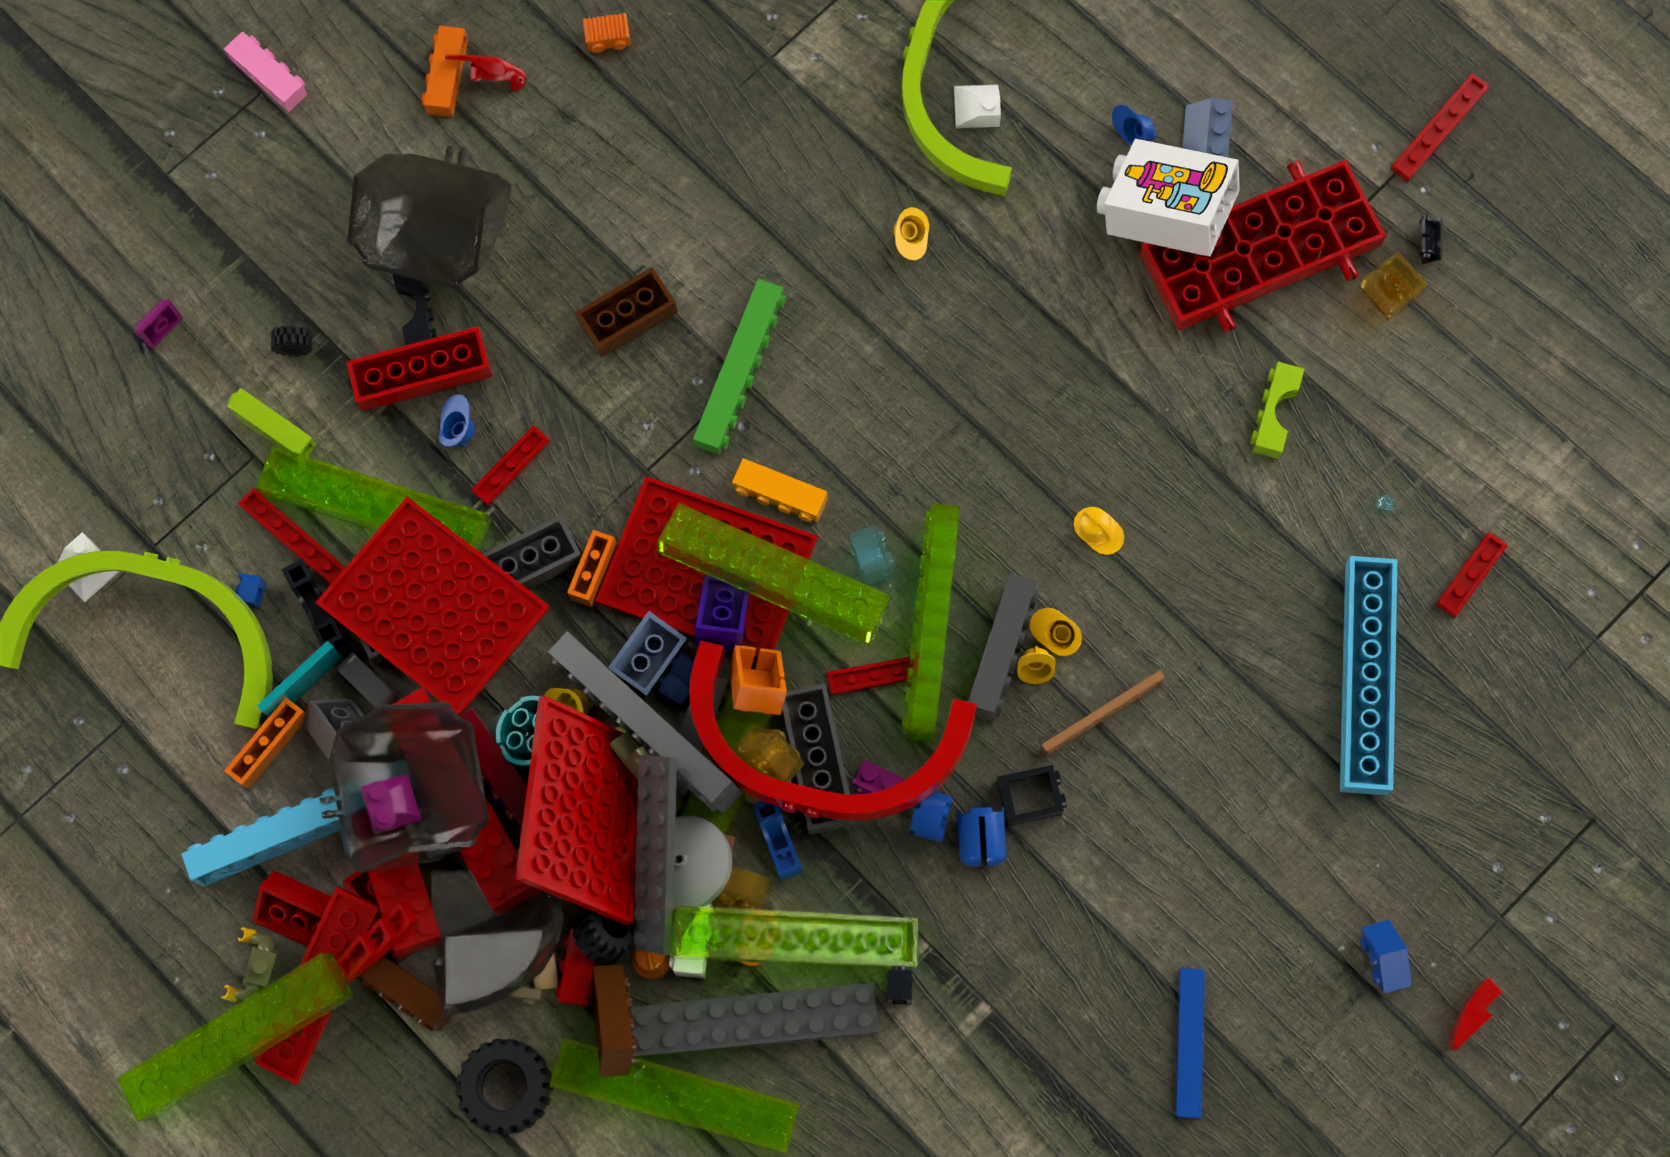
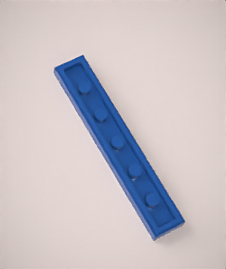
[1176,968,1205,1118]

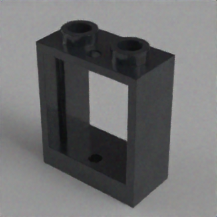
[996,765,1067,827]

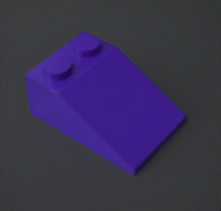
[694,575,751,651]

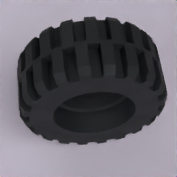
[456,1038,553,1135]

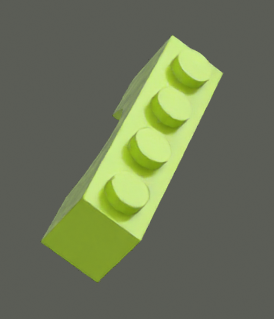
[1250,362,1304,459]

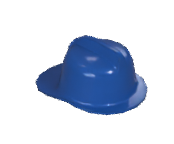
[1112,105,1157,147]
[439,394,475,447]

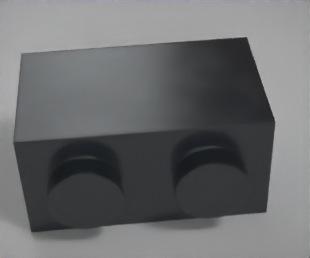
[888,965,912,1004]

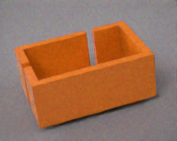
[729,645,787,715]

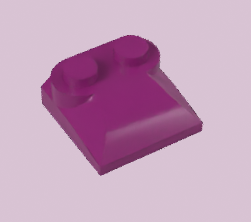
[136,299,183,350]
[360,774,421,835]

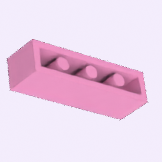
[224,31,308,112]

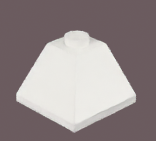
[954,85,1001,128]
[58,532,119,602]

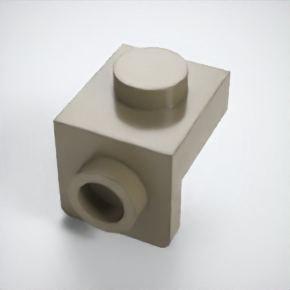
[509,972,545,1005]

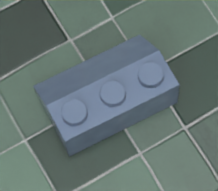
[1182,98,1233,157]
[608,611,687,698]

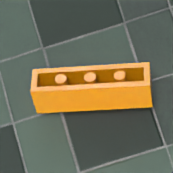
[732,458,828,523]

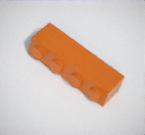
[421,26,468,117]
[224,697,306,790]

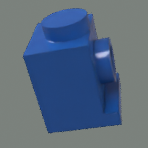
[235,573,267,609]

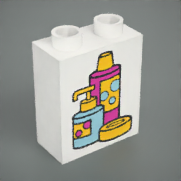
[1097,139,1240,257]

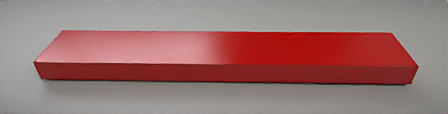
[1390,73,1490,182]
[237,487,346,585]

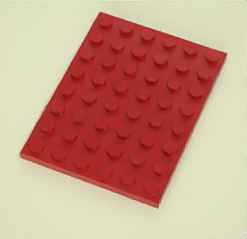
[595,476,818,660]
[316,496,550,717]
[515,696,650,925]

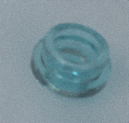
[1374,494,1397,512]

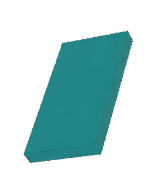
[257,642,343,717]

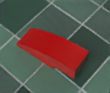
[1449,977,1502,1051]

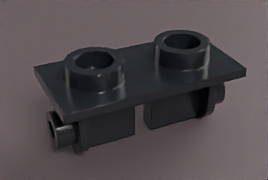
[1419,215,1442,264]

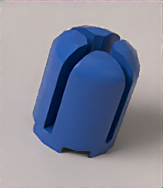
[956,807,1006,867]

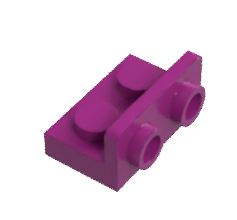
[852,760,906,794]

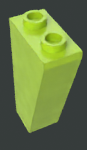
[227,388,317,463]

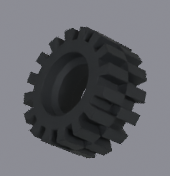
[271,325,313,357]

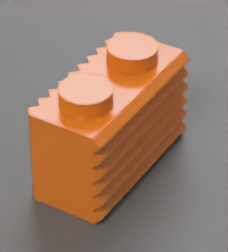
[583,13,631,53]

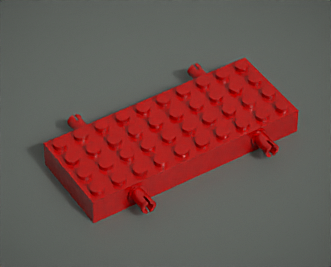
[1140,160,1386,333]

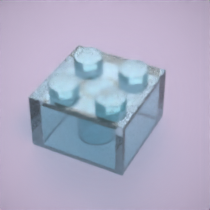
[849,524,895,588]

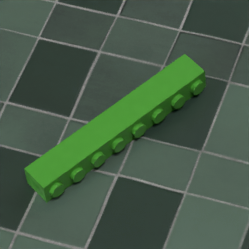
[693,279,786,455]

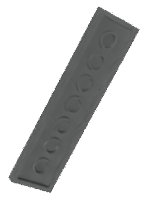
[633,755,677,955]

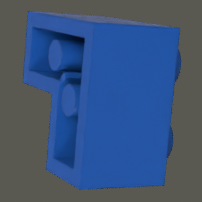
[1360,919,1412,994]

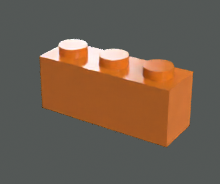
[567,530,617,607]

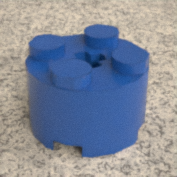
[909,792,953,842]

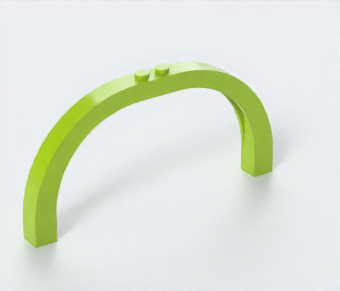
[902,0,1012,196]
[0,551,273,729]

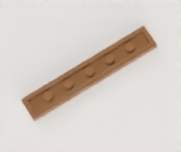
[1041,670,1165,756]

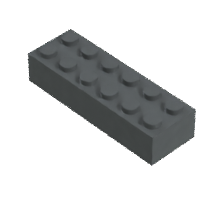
[968,573,1039,723]
[782,683,856,835]

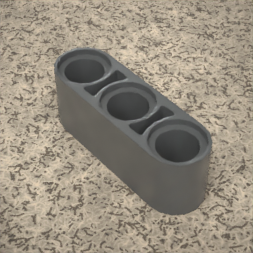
[335,652,399,714]

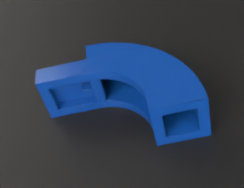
[753,801,803,881]

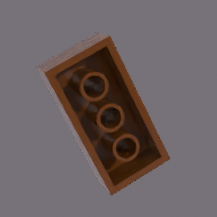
[575,267,678,357]
[357,956,457,1031]
[591,965,637,1077]

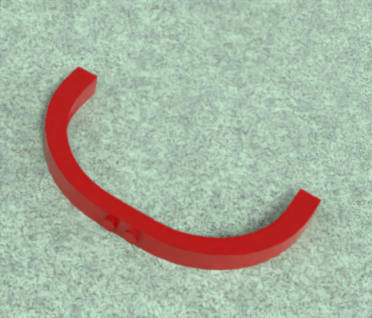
[690,641,977,821]

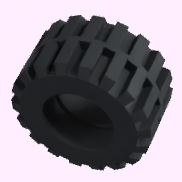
[572,909,635,966]

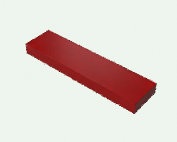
[471,425,551,507]
[1435,532,1508,618]
[826,655,923,696]

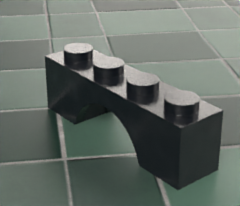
[391,260,438,346]
[282,559,349,650]

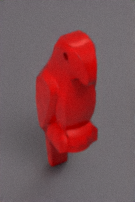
[445,55,526,90]

